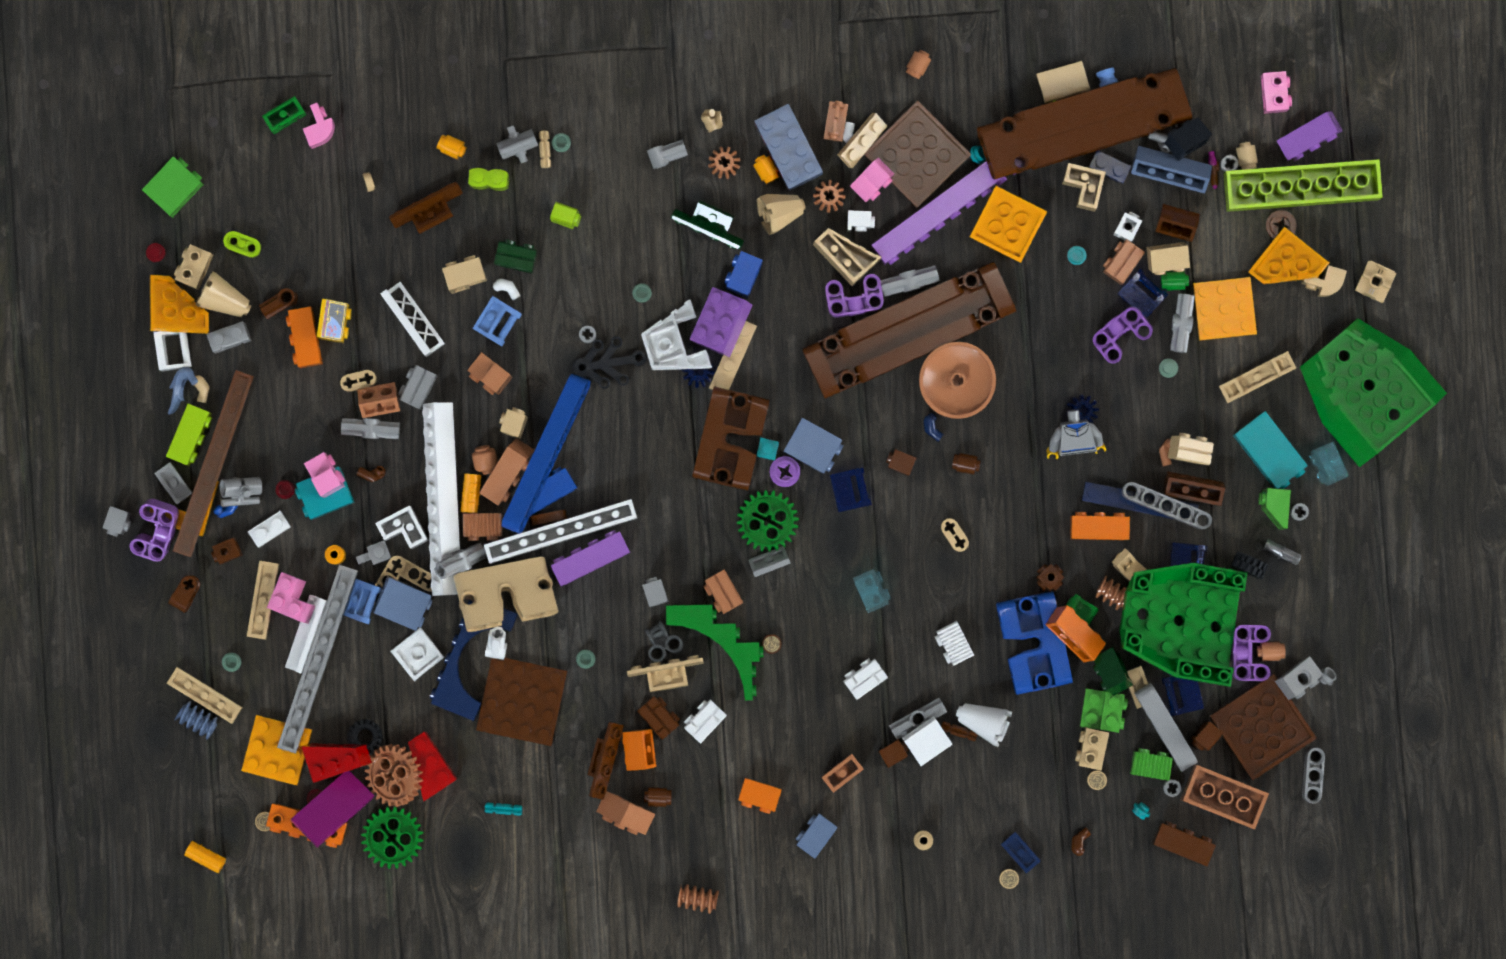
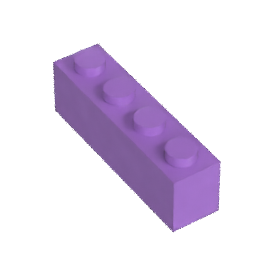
[551,530,630,587]

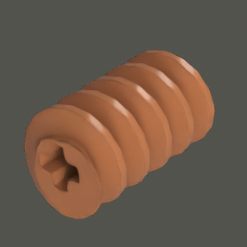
[1096,576,1127,610]
[677,884,719,914]

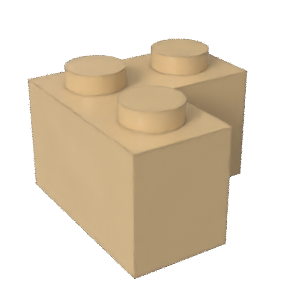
[1062,163,1106,212]
[442,255,487,294]

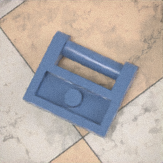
[473,296,522,346]
[344,579,382,624]

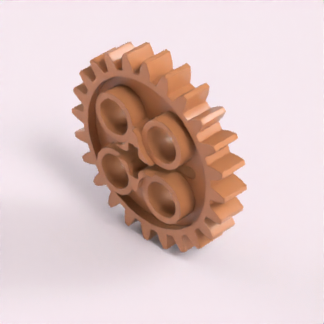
[365,744,423,807]

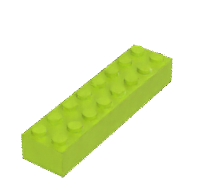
[1223,159,1383,212]

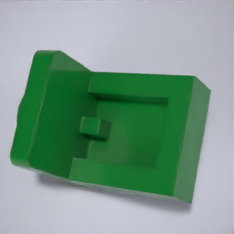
[1066,594,1099,625]

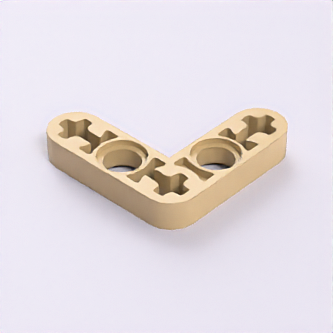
[374,556,432,605]

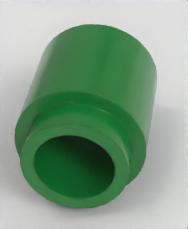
[1161,271,1189,291]

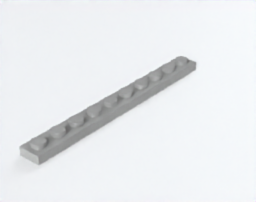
[277,565,358,754]

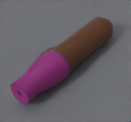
[1208,151,1219,189]

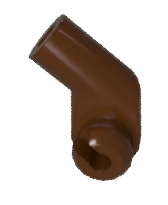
[1071,827,1091,856]

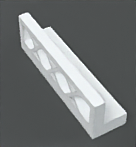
[380,282,445,357]
[285,595,327,674]

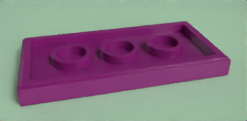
[291,771,374,848]

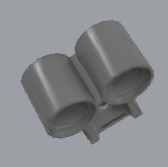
[644,620,684,663]

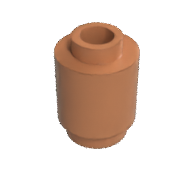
[906,50,931,79]
[1257,642,1285,661]

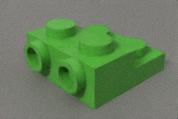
[1080,688,1128,733]

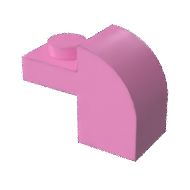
[303,103,335,149]

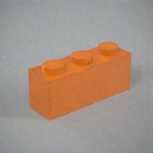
[286,306,323,368]
[1070,512,1130,540]
[1045,605,1106,662]

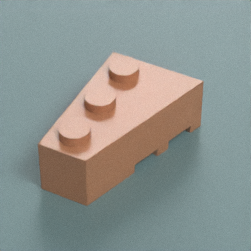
[479,438,535,506]

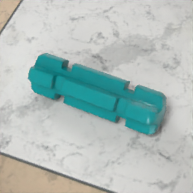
[485,802,523,816]

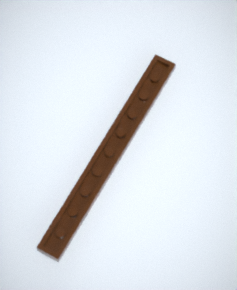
[172,370,254,558]

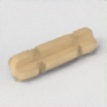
[539,131,551,168]

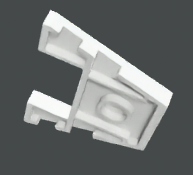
[641,300,712,370]

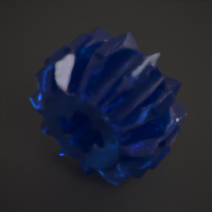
[682,364,715,388]
[1066,395,1099,423]

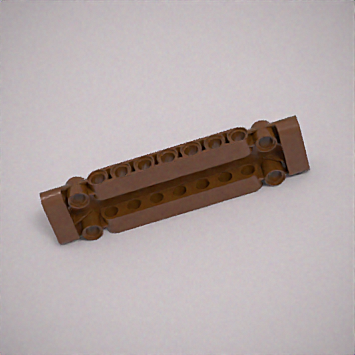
[977,68,1192,180]
[802,261,1017,399]

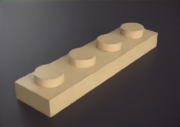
[709,321,757,390]
[247,561,279,640]
[167,667,243,724]

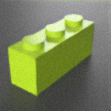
[166,404,213,466]

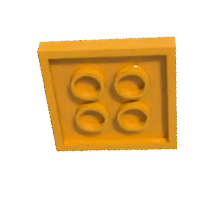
[970,185,1047,263]
[1193,277,1257,341]
[241,715,313,786]

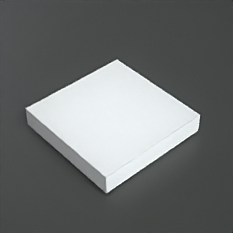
[391,628,444,681]
[902,716,953,766]

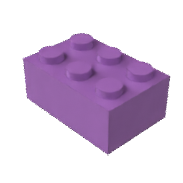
[690,287,753,358]

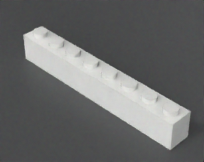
[484,499,637,564]

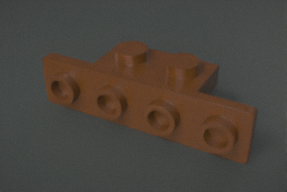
[389,182,463,234]
[587,722,624,800]

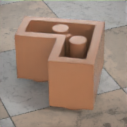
[467,352,513,395]
[596,791,655,835]

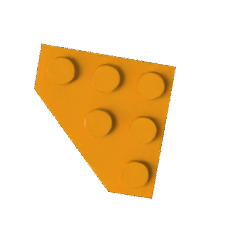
[1248,227,1330,284]
[150,275,209,334]

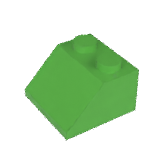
[1258,488,1291,530]

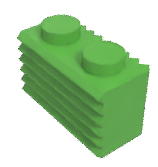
[1130,748,1173,781]

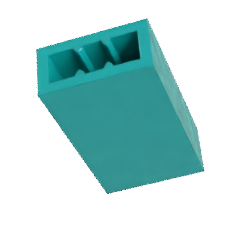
[1233,411,1308,489]

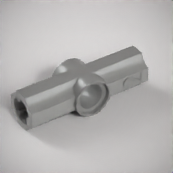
[881,266,940,297]
[1170,294,1195,353]
[341,418,400,439]
[434,543,486,579]
[889,698,947,740]

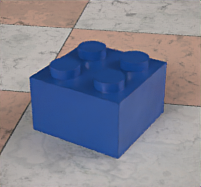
[725,251,763,299]

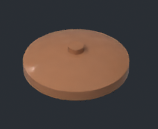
[919,342,996,419]

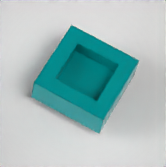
[756,438,779,461]

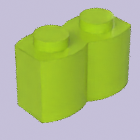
[468,168,509,191]
[550,202,581,229]

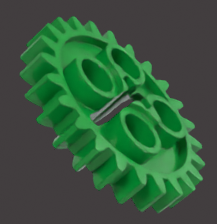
[737,490,799,553]
[361,806,424,869]

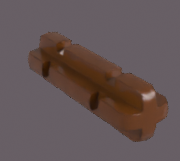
[941,721,978,741]

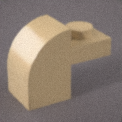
[1301,265,1347,297]
[1112,549,1147,582]

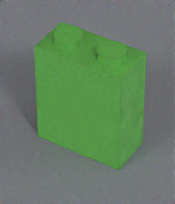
[142,157,204,218]

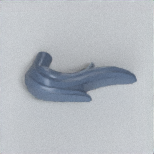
[168,366,198,415]

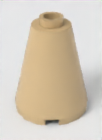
[195,271,251,317]

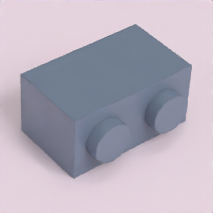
[796,813,838,858]

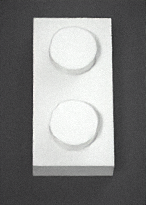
[248,511,291,548]

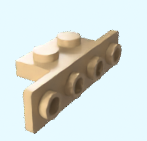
[627,655,704,693]

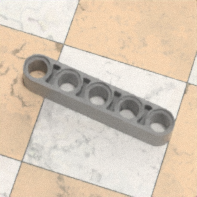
[1121,482,1212,530]
[1134,683,1198,772]

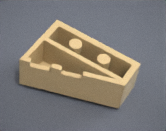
[813,228,882,286]

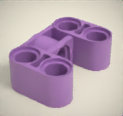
[825,274,884,318]
[1093,306,1153,364]
[130,499,179,561]
[1231,625,1271,681]

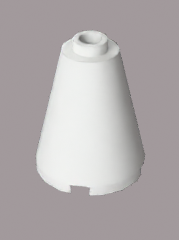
[956,703,1012,747]

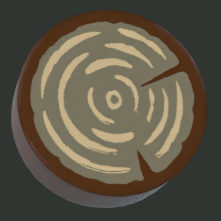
[762,634,781,654]

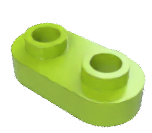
[223,231,261,258]

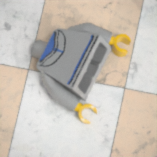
[1046,410,1106,459]

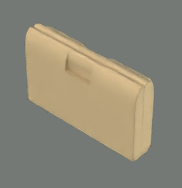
[1036,61,1090,103]

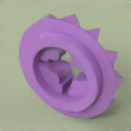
[770,456,800,487]

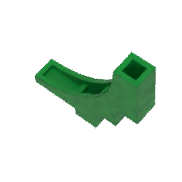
[666,605,763,701]

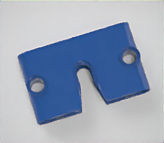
[996,591,1073,695]

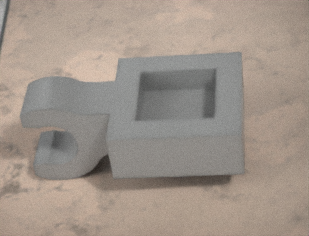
[356,540,391,565]

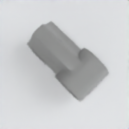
[647,140,688,169]

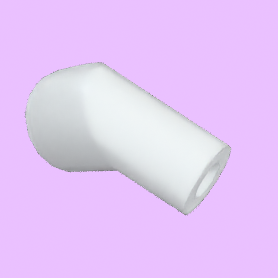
[843,122,855,143]
[493,278,521,300]

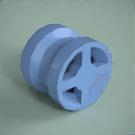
[1096,68,1118,88]

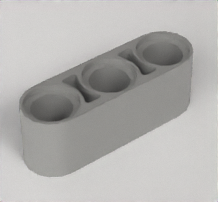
[1302,747,1325,804]

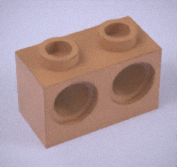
[357,382,400,418]

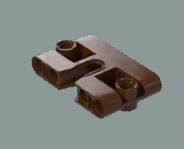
[692,386,770,491]

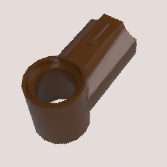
[259,288,298,320]

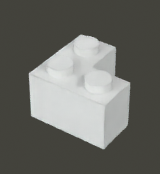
[375,505,429,549]

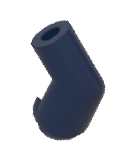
[923,413,944,442]

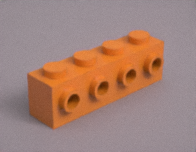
[266,803,348,848]

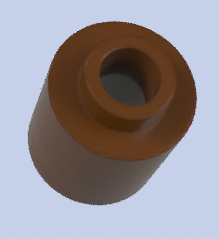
[952,453,981,475]
[644,787,672,807]

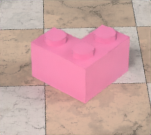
[304,452,345,498]
[267,572,315,624]

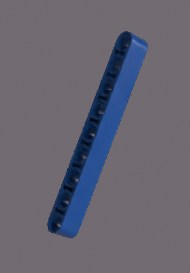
[502,374,591,534]

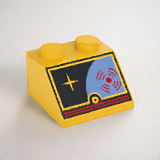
[317,299,352,343]

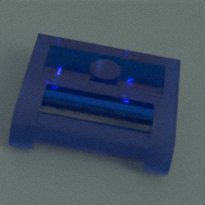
[1117,269,1168,318]
[830,468,872,513]
[1170,543,1207,566]
[1162,676,1204,716]

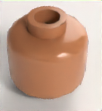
[472,445,498,475]

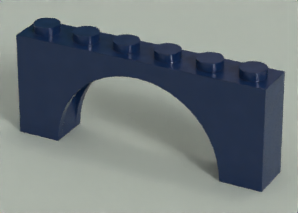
[430,600,518,721]

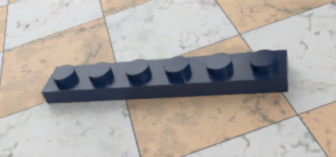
[1082,482,1199,520]

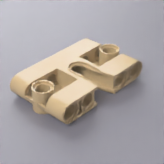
[453,557,559,632]

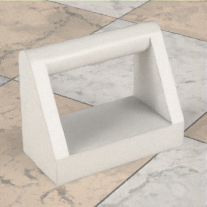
[154,331,192,372]

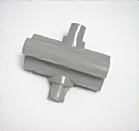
[496,125,538,163]
[220,477,262,507]

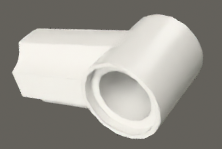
[485,627,507,660]

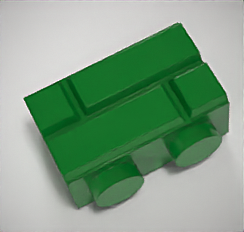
[262,96,307,135]

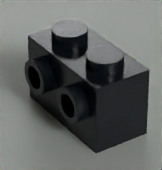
[1164,117,1212,161]

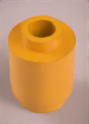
[437,135,467,159]
[753,155,779,184]
[325,545,346,565]

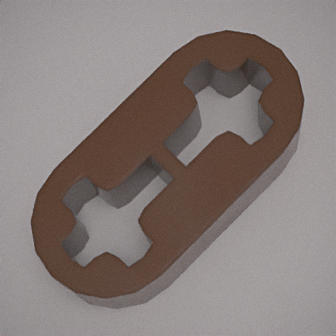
[530,510,568,526]

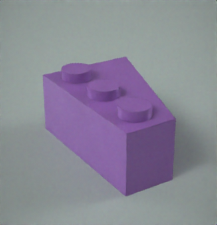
[1277,111,1343,162]

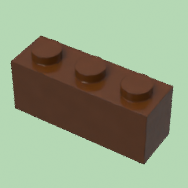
[1163,471,1225,506]
[1152,821,1216,867]

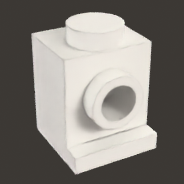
[847,210,875,232]
[1113,212,1142,242]

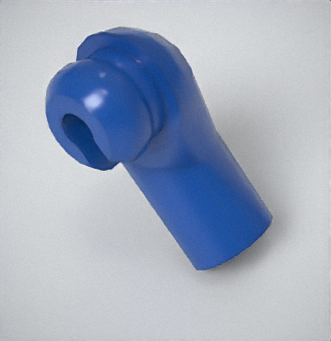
[213,505,238,518]

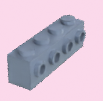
[1131,146,1212,193]

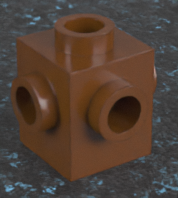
[1036,564,1064,591]

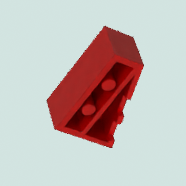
[408,731,457,801]
[301,743,372,783]

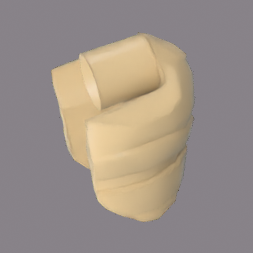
[701,109,723,133]

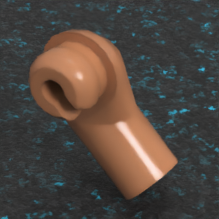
[1159,439,1172,467]

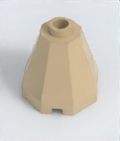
[757,194,805,235]

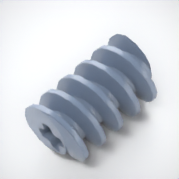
[174,701,217,740]

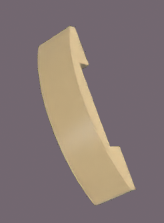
[1219,351,1296,403]

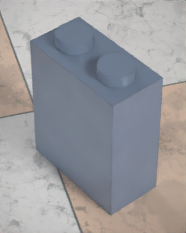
[784,418,844,474]
[372,576,433,631]

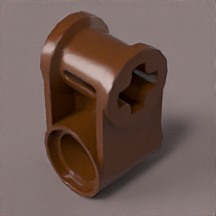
[168,576,201,613]

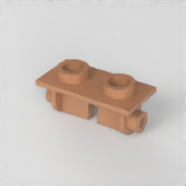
[824,101,848,142]

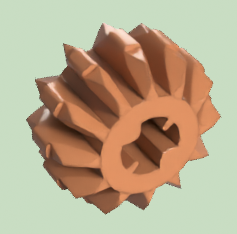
[708,147,740,179]
[813,180,846,213]

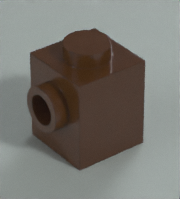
[211,538,243,565]

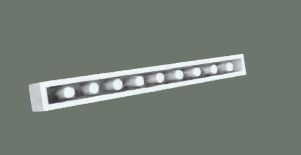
[422,402,460,596]

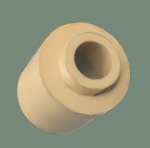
[1236,142,1258,170]
[913,830,933,850]

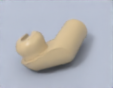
[195,375,210,403]

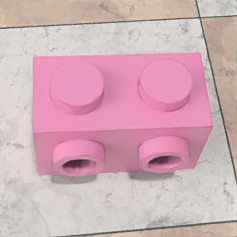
[1261,71,1292,114]

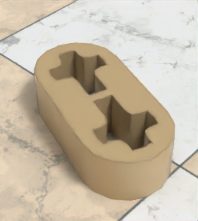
[340,370,377,392]
[941,519,969,552]

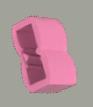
[850,157,894,202]

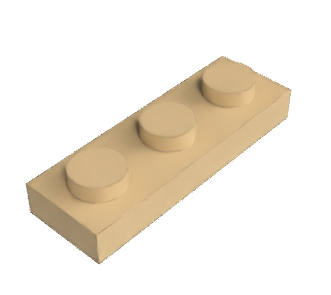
[837,113,887,168]

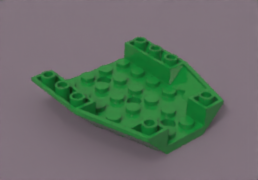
[1299,318,1447,467]
[1120,563,1248,687]

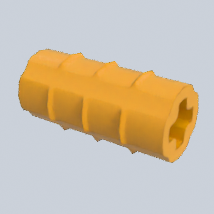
[461,474,481,514]
[184,841,226,874]

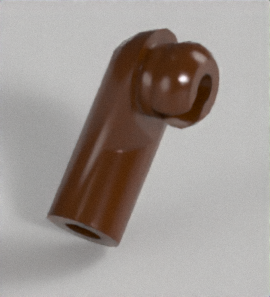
[357,465,386,482]

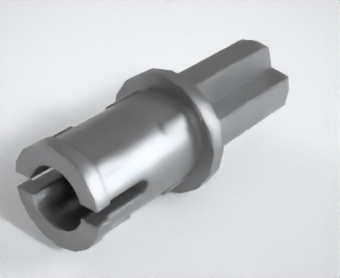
[1263,539,1301,565]

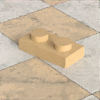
[1127,666,1148,709]

